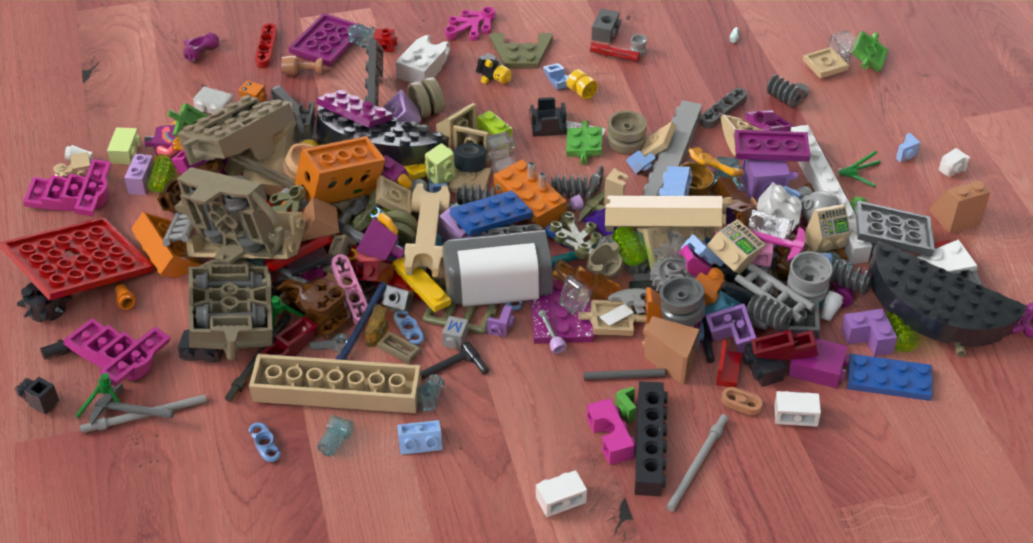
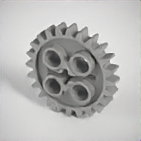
[650,255,696,291]

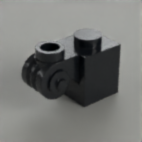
[14,377,59,414]

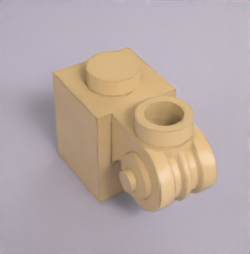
[53,152,91,178]

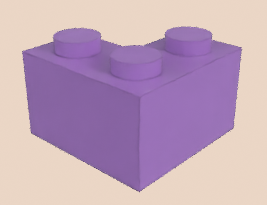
[706,304,756,353]
[841,308,897,356]

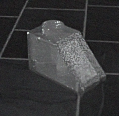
[748,210,795,239]
[559,275,592,314]

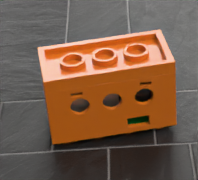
[295,136,385,204]

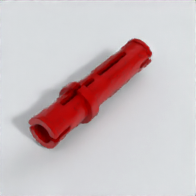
[590,42,640,62]

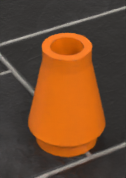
[115,284,136,310]

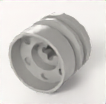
[787,251,832,302]

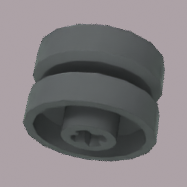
[659,276,706,326]

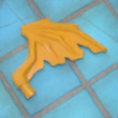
[688,147,744,177]

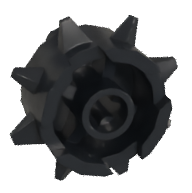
[17,282,72,322]

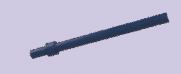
[335,282,388,360]

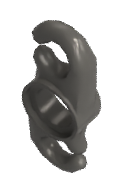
[587,166,604,200]

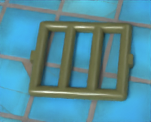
[422,279,497,334]

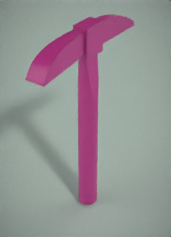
[726,224,805,261]

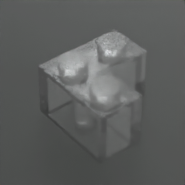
[486,132,516,175]

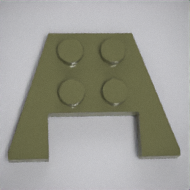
[490,33,553,69]

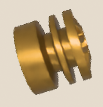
[679,162,714,196]

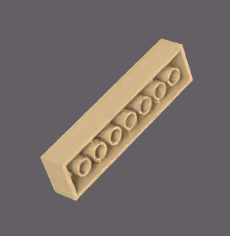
[249,354,422,413]

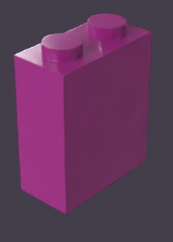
[789,338,850,389]

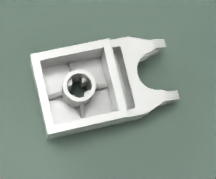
[395,35,451,83]
[757,182,802,238]

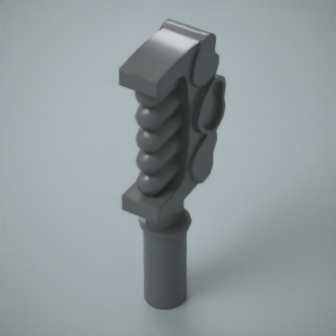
[338,194,368,228]

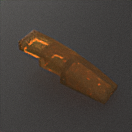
[552,259,625,301]

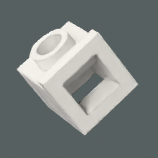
[939,148,970,178]

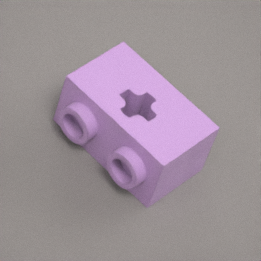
[124,154,156,195]

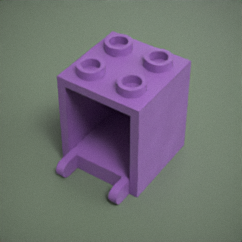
[741,159,798,200]

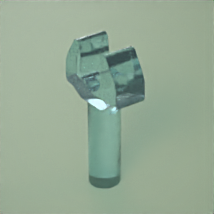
[310,334,348,354]

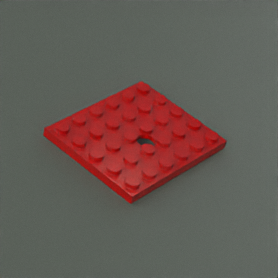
[0,217,154,300]

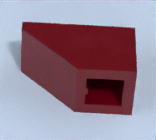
[348,261,394,284]

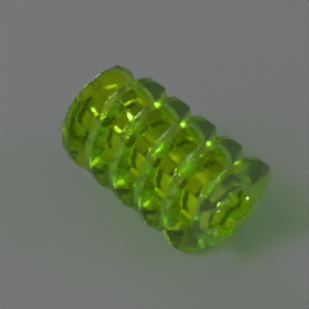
[147,154,176,192]
[612,227,647,266]
[886,311,920,352]

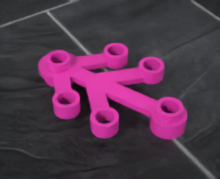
[445,6,496,41]

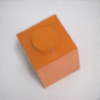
[238,80,267,103]

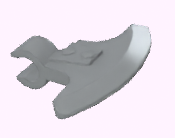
[608,288,646,314]

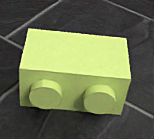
[107,127,141,165]

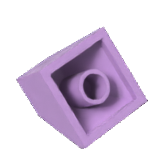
[383,90,421,123]

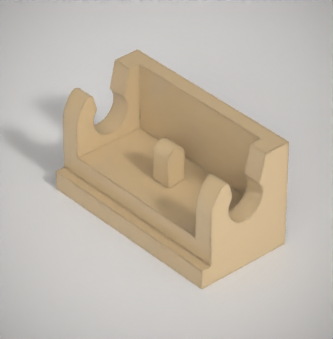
[604,168,628,206]

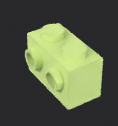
[425,143,455,184]

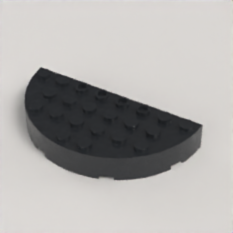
[316,106,449,166]
[868,241,1027,346]

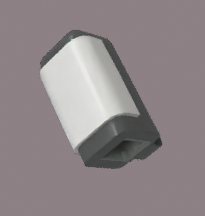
[442,224,552,307]

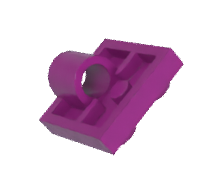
[745,110,794,132]

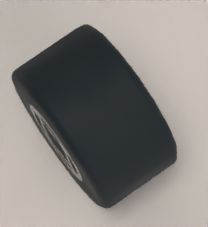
[454,143,487,173]

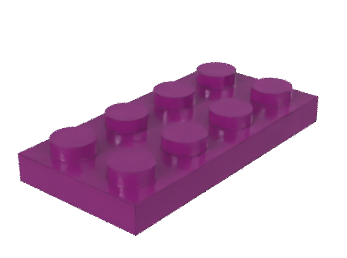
[316,90,393,128]
[734,129,810,162]

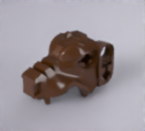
[157,158,224,214]
[276,279,352,339]

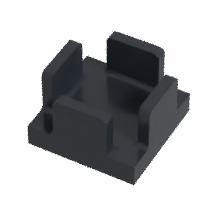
[529,97,567,137]

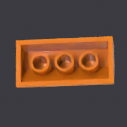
[131,211,202,278]

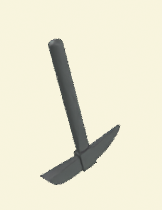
[90,383,174,425]

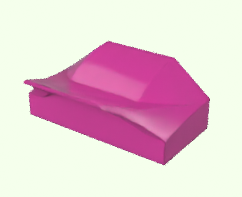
[677,245,713,277]

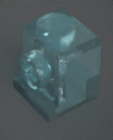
[348,23,375,48]

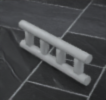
[162,212,194,246]
[735,263,815,323]

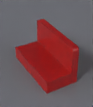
[716,340,742,388]

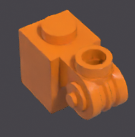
[695,268,725,307]

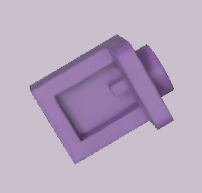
[487,305,515,337]

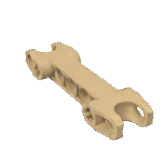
[404,183,450,277]

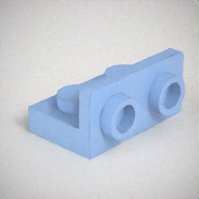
[681,234,724,267]
[397,420,442,455]

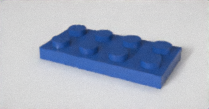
[449,190,533,236]
[847,354,932,401]

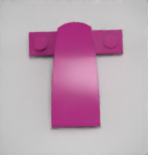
[23,159,111,217]
[64,318,171,387]

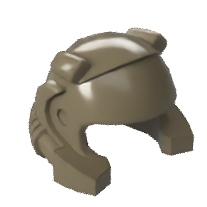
[587,241,624,282]

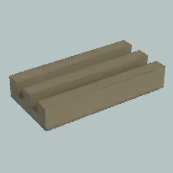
[377,331,421,365]

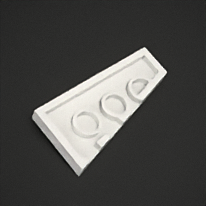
[917,240,977,274]

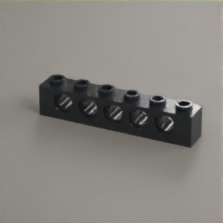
[635,381,668,497]

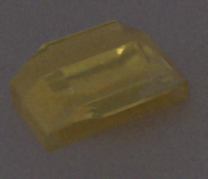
[365,304,389,348]

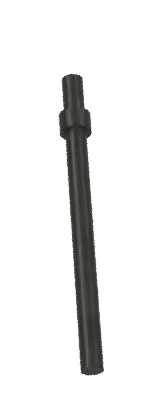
[224,313,291,402]

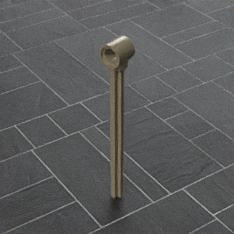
[227,154,352,219]

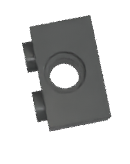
[591,8,621,43]

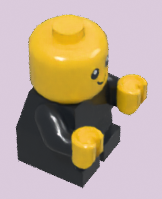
[475,53,512,84]

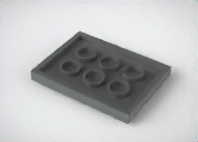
[855,200,935,256]

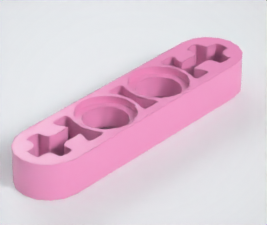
[331,254,370,325]

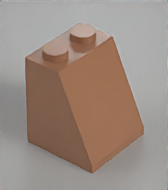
[929,180,991,234]
[642,316,699,385]

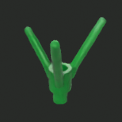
[839,151,881,187]
[271,296,306,329]
[76,373,121,418]

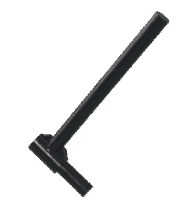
[421,341,489,379]

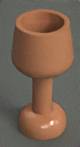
[281,56,323,76]

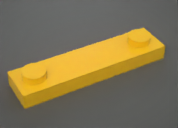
[392,257,451,312]

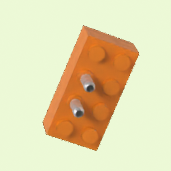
[493,159,567,229]

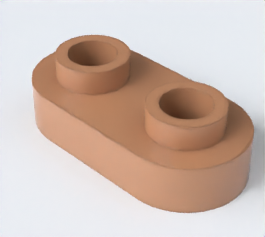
[721,387,763,415]

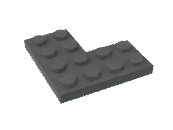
[365,39,384,107]

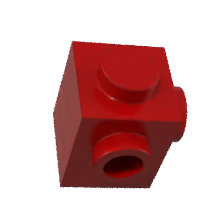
[373,28,398,52]

